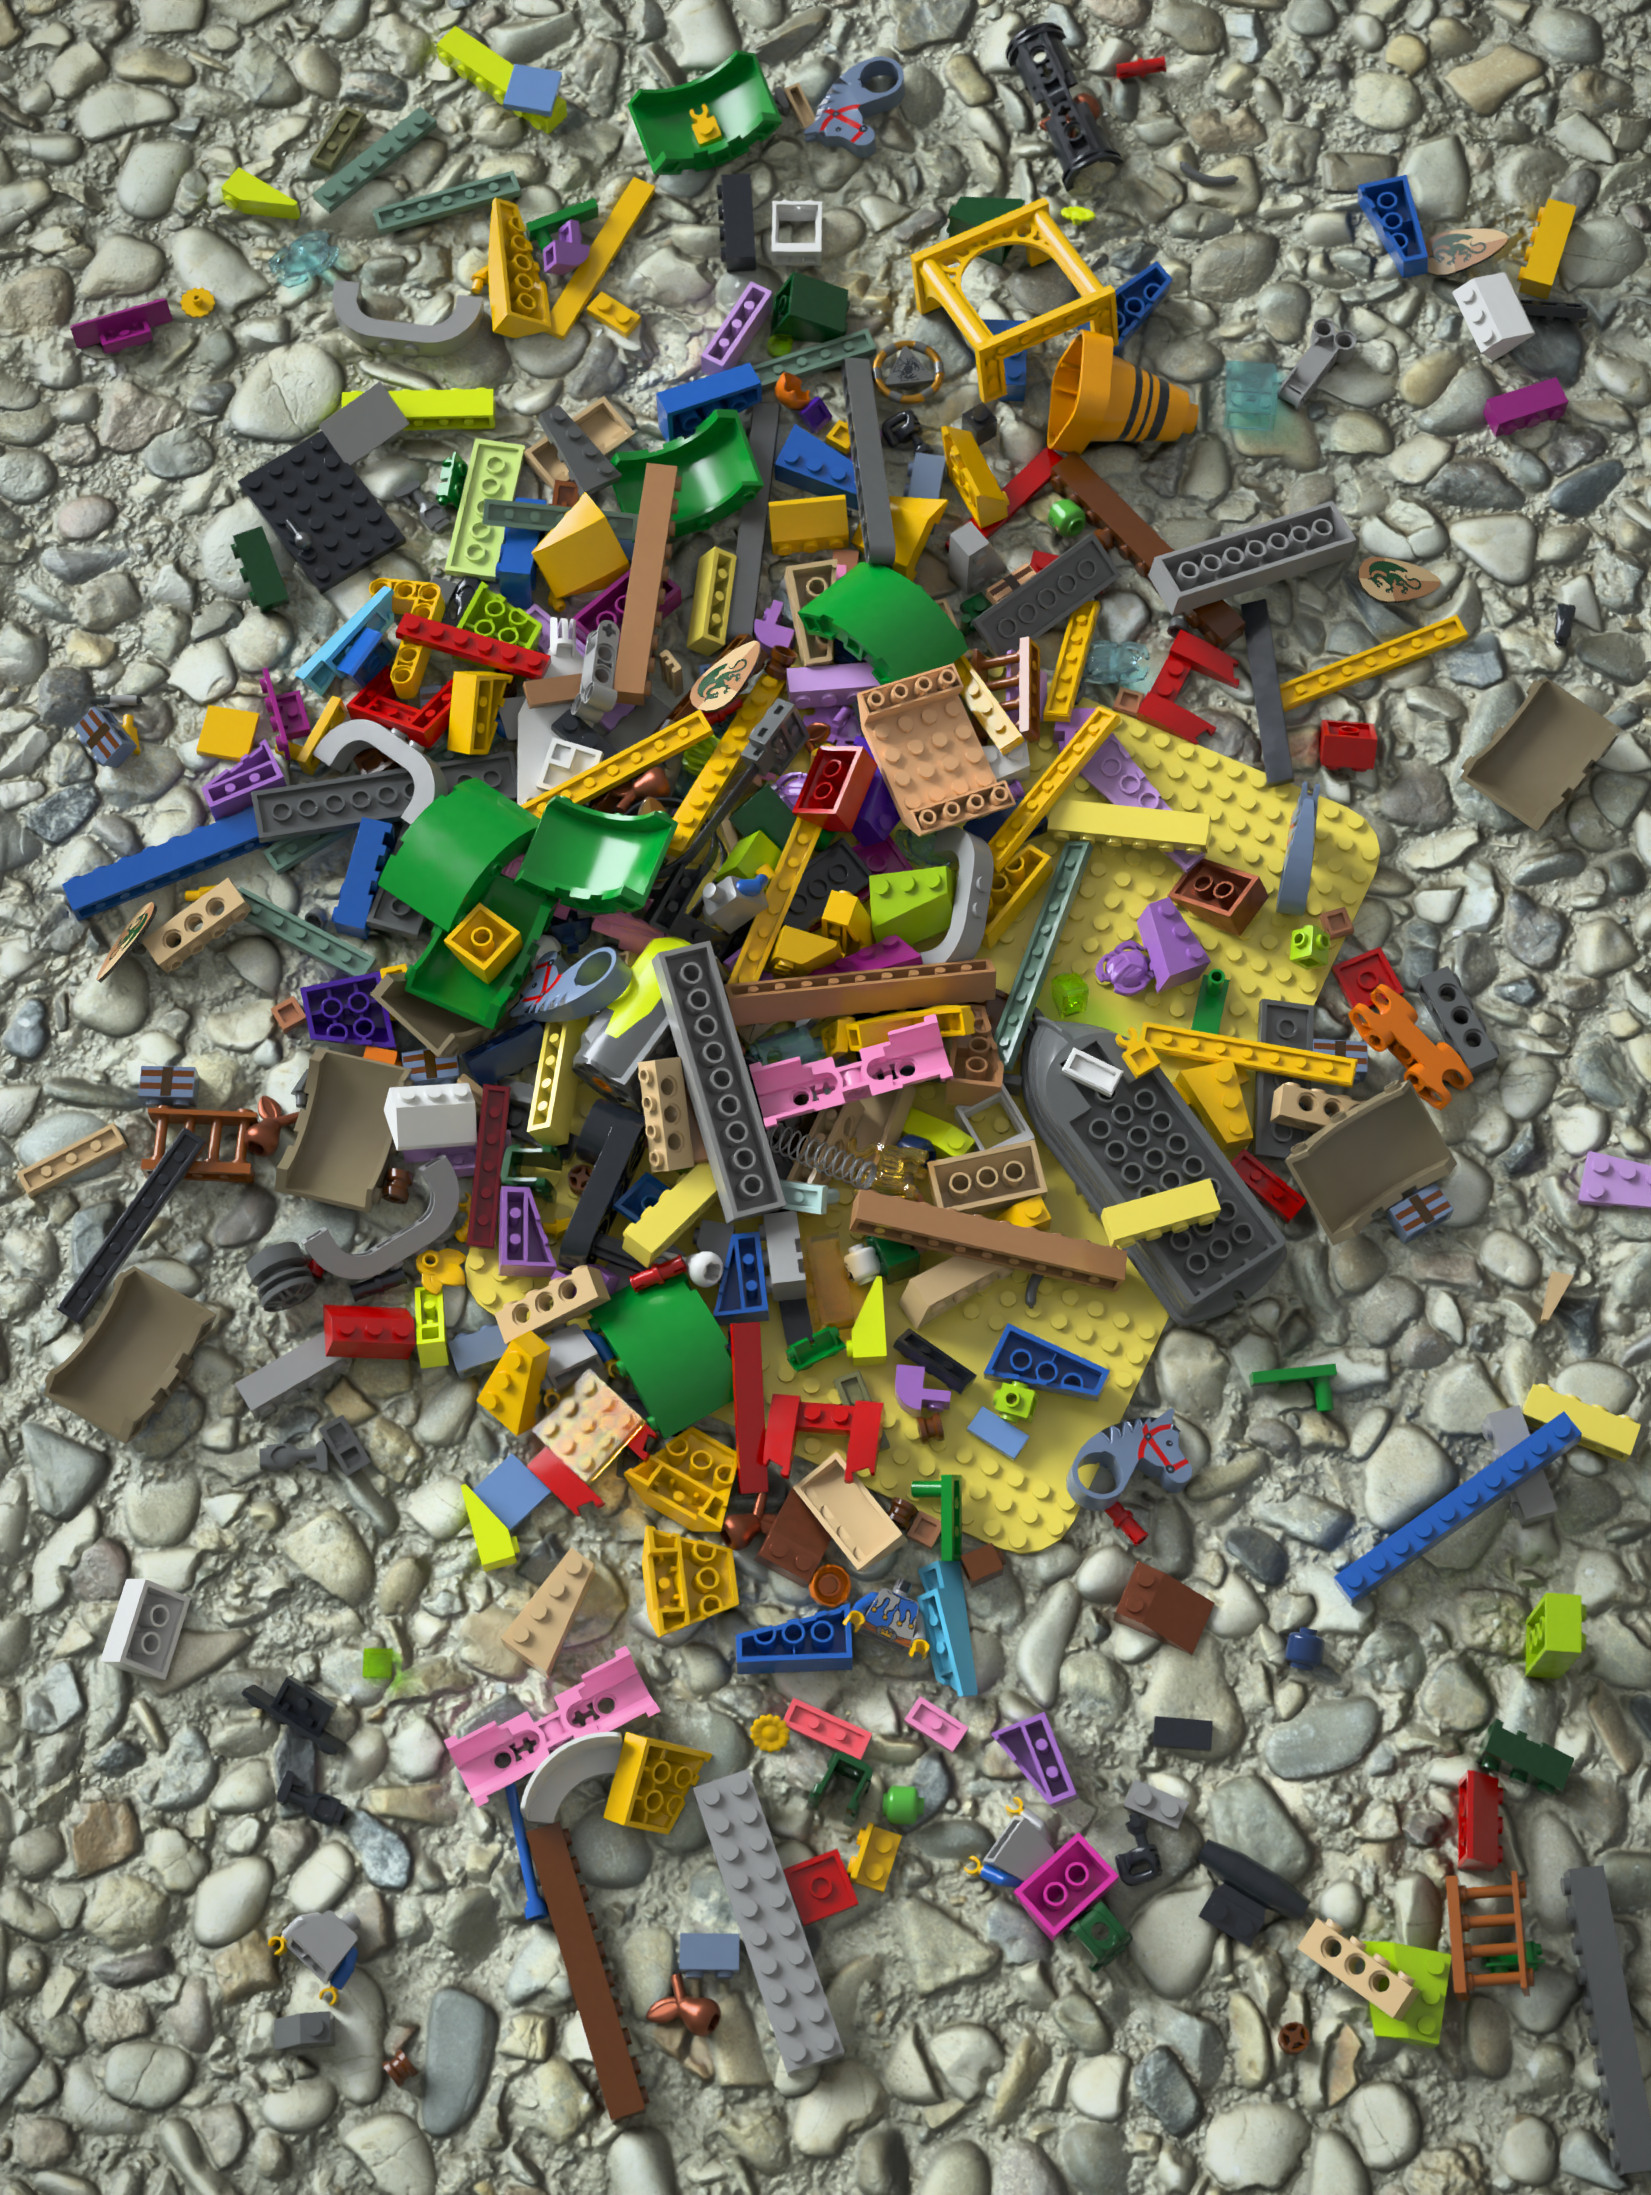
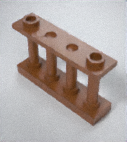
[970,637,1040,747]
[141,1105,260,1183]
[1446,1871,1535,2001]

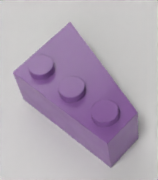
[201,739,287,822]
[1136,897,1211,993]
[499,1186,557,1277]
[990,1712,1080,1809]

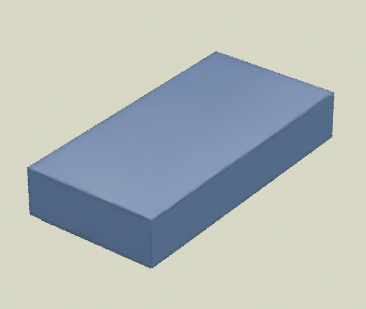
[967,1406,1030,1461]

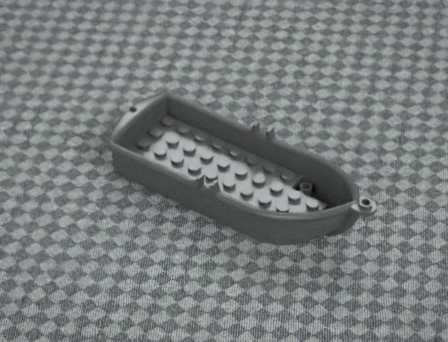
[1020,1006,1287,1325]

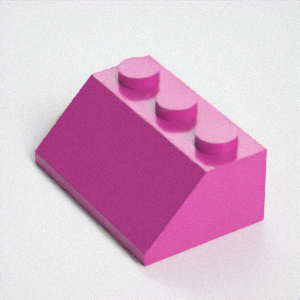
[1013,1832,1119,1942]

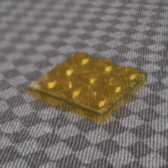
[531,1368,647,1485]

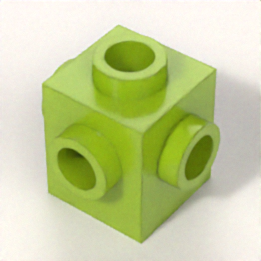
[1290,925,1330,970]
[993,1381,1040,1424]

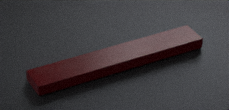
[466,1084,511,1250]

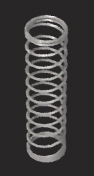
[766,1122,877,1190]

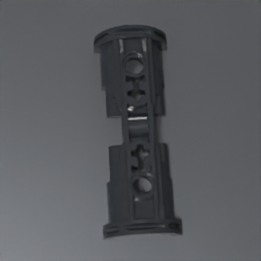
[1005,22,1124,192]

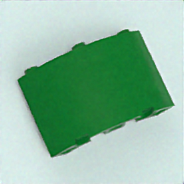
[627,50,783,175]
[610,409,764,543]
[797,562,969,685]
[378,777,540,932]
[512,795,679,914]
[404,873,559,1030]
[587,1272,734,1439]

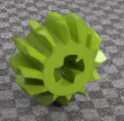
[682,735,721,776]

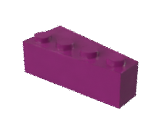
[806,935,923,976]

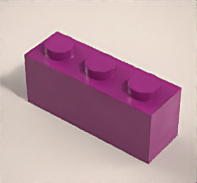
[1483,377,1569,437]

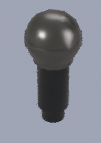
[285,518,313,550]

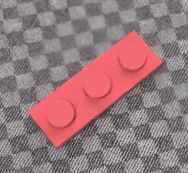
[783,1698,872,1761]

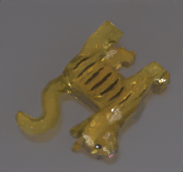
[846,1137,929,1202]

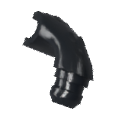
[1554,603,1576,648]

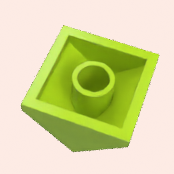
[715,830,782,894]

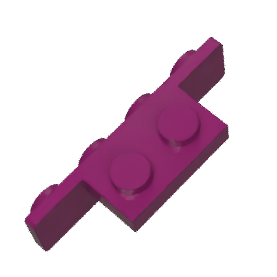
[70,298,173,354]
[259,667,311,760]

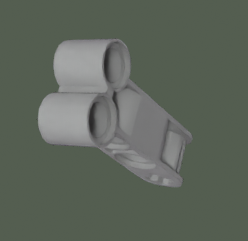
[1276,318,1356,410]
[571,620,620,724]

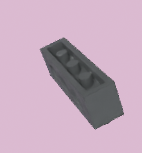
[1416,966,1499,1076]

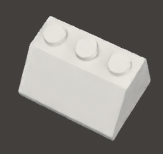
[1452,272,1536,361]
[384,1083,477,1151]
[101,1579,191,1680]

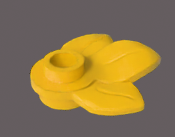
[415,1248,467,1296]

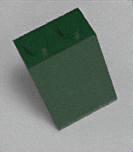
[947,196,1025,267]
[770,271,850,343]
[729,778,797,852]

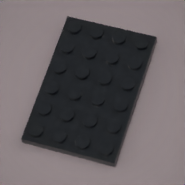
[237,431,406,595]

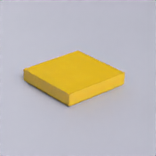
[196,705,260,762]

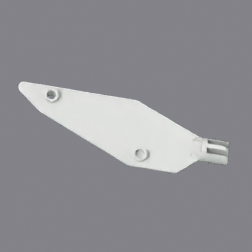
[517,617,594,806]

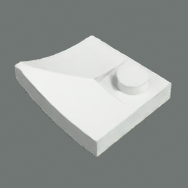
[536,737,604,807]

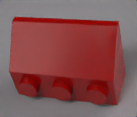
[792,746,878,832]
[323,1305,416,1360]
[1458,1770,1503,1872]

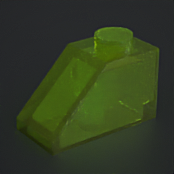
[1050,972,1089,1019]

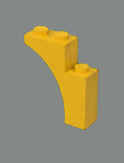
[845,1005,975,1052]

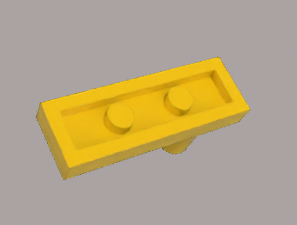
[275,696,348,776]

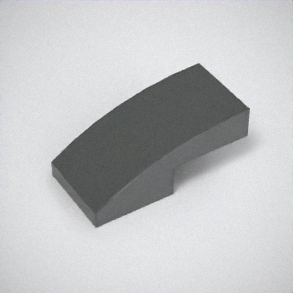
[319,1415,371,1477]

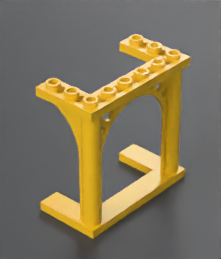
[910,197,1119,404]

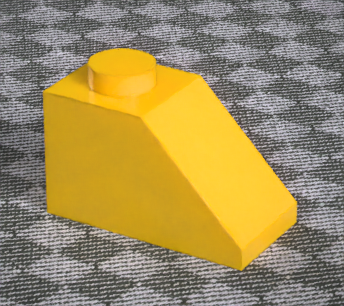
[994,1195,1051,1232]

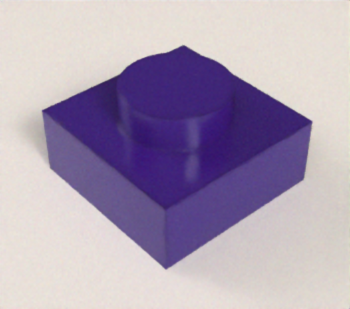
[798,397,833,433]

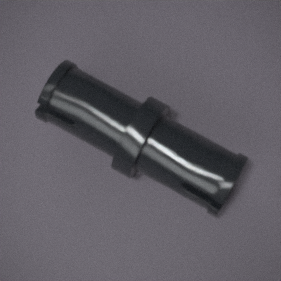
[349,1267,408,1302]

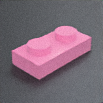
[904,1696,969,1754]

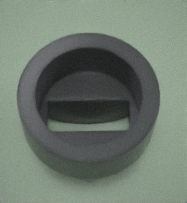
[1167,616,1189,638]
[305,907,329,929]

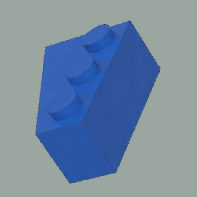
[982,319,1027,401]
[713,1231,769,1326]

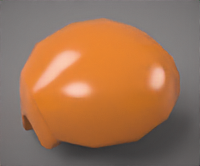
[775,372,811,411]
[808,1564,852,1608]

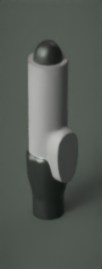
[91,694,143,709]

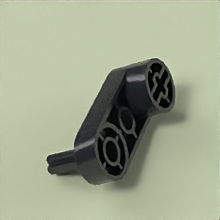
[558,1098,650,1273]

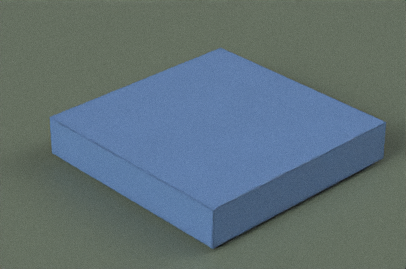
[503,64,562,117]
[472,1453,551,1533]

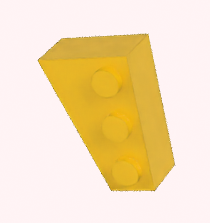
[447,671,513,755]
[1175,1060,1253,1151]
[476,1330,551,1436]

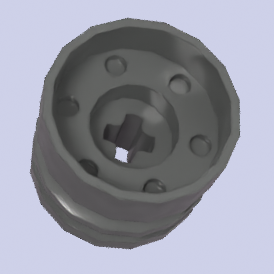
[245,1242,318,1312]

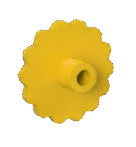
[180,288,215,318]
[750,1714,790,1753]

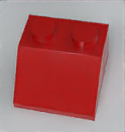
[1320,719,1378,772]

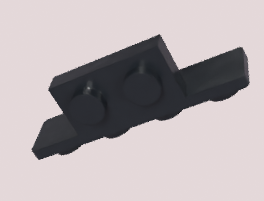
[241,1675,347,1756]

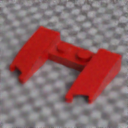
[1136,629,1239,745]
[346,665,453,749]
[526,1386,658,1517]
[763,1394,886,1484]

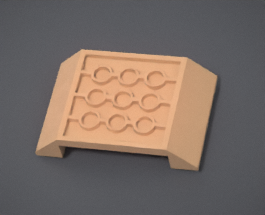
[857,663,1016,837]

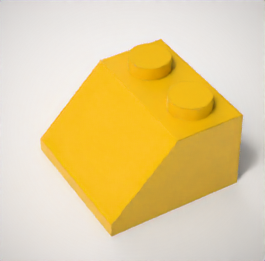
[444,903,524,985]

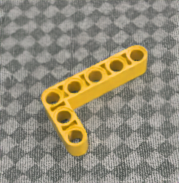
[369,578,446,699]

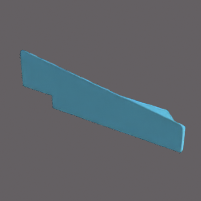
[295,586,394,696]
[917,1561,978,1697]

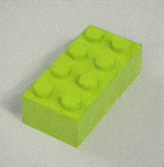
[1525,1592,1586,1679]

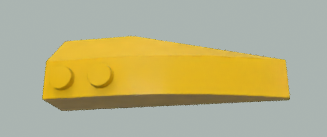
[488,198,551,339]

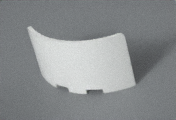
[520,1732,623,1825]

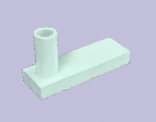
[779,1179,840,1214]

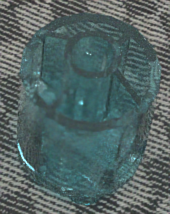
[748,1024,826,1066]

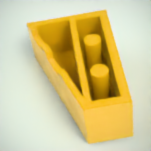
[822,890,877,957]

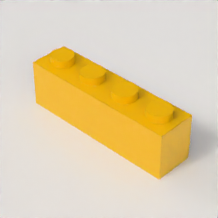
[1517,198,1577,300]

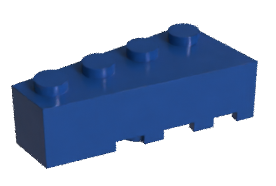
[1358,175,1428,279]
[1077,261,1173,356]
[656,363,762,442]
[775,424,859,511]
[495,497,547,609]
[331,817,397,940]
[984,1323,1110,1402]
[736,1603,853,1674]

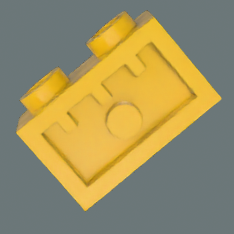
[820,1017,856,1061]
[847,1822,902,1894]

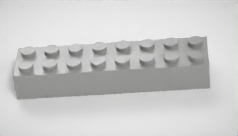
[1148,501,1357,616]

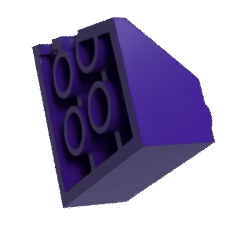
[851,736,901,847]
[300,971,396,1049]

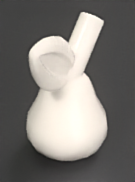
[660,1251,724,1287]

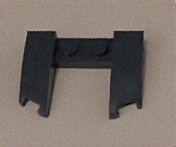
[642,863,755,965]

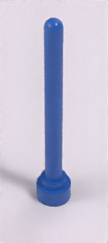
[505,1783,549,1921]

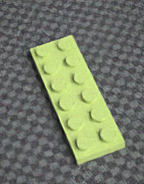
[445,438,526,582]

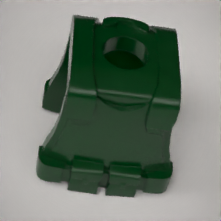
[501,1144,563,1203]
[807,1752,873,1827]
[1064,1901,1133,1973]

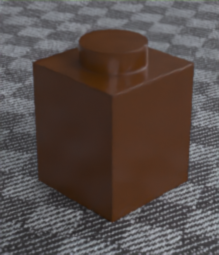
[960,1543,1006,1588]

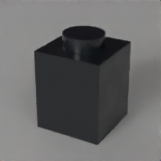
[961,402,997,447]

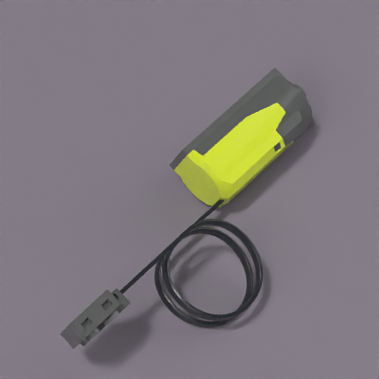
[571,698,810,1113]

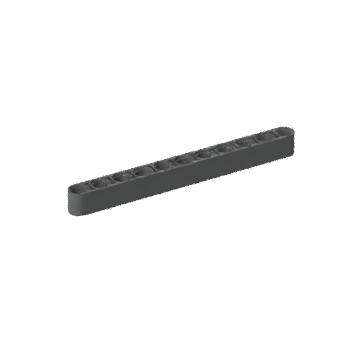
[841,357,896,565]
[726,401,781,645]

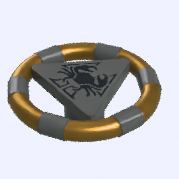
[871,340,945,405]

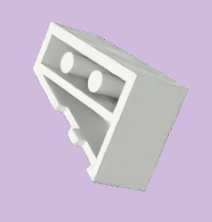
[982,742,1030,784]

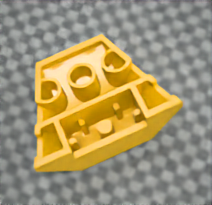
[531,492,630,599]
[851,496,949,582]
[624,1426,737,1532]
[642,1525,739,1638]

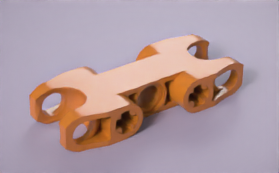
[1348,984,1474,1110]

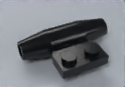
[1197,1839,1311,1947]

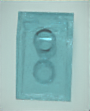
[1223,360,1277,431]

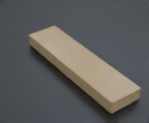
[16,1122,128,1198]

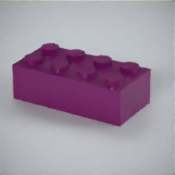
[570,569,682,660]

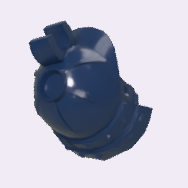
[549,909,592,954]

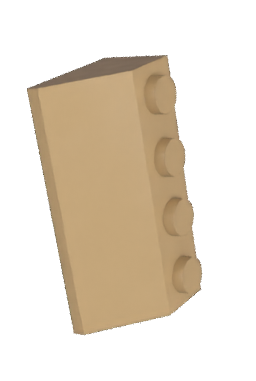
[927,1139,1048,1215]

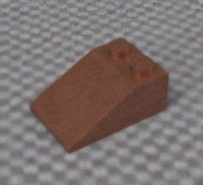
[1167,858,1269,936]
[754,1485,832,1588]
[1113,1561,1215,1655]

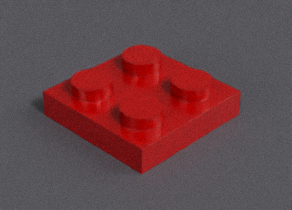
[1331,947,1404,1014]
[783,1849,859,1927]

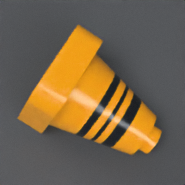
[1047,329,1199,455]

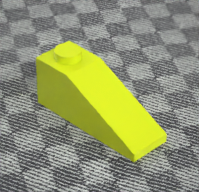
[221,167,301,220]
[901,1107,975,1160]
[846,1276,887,1366]
[415,1286,449,1369]
[460,1484,520,1572]

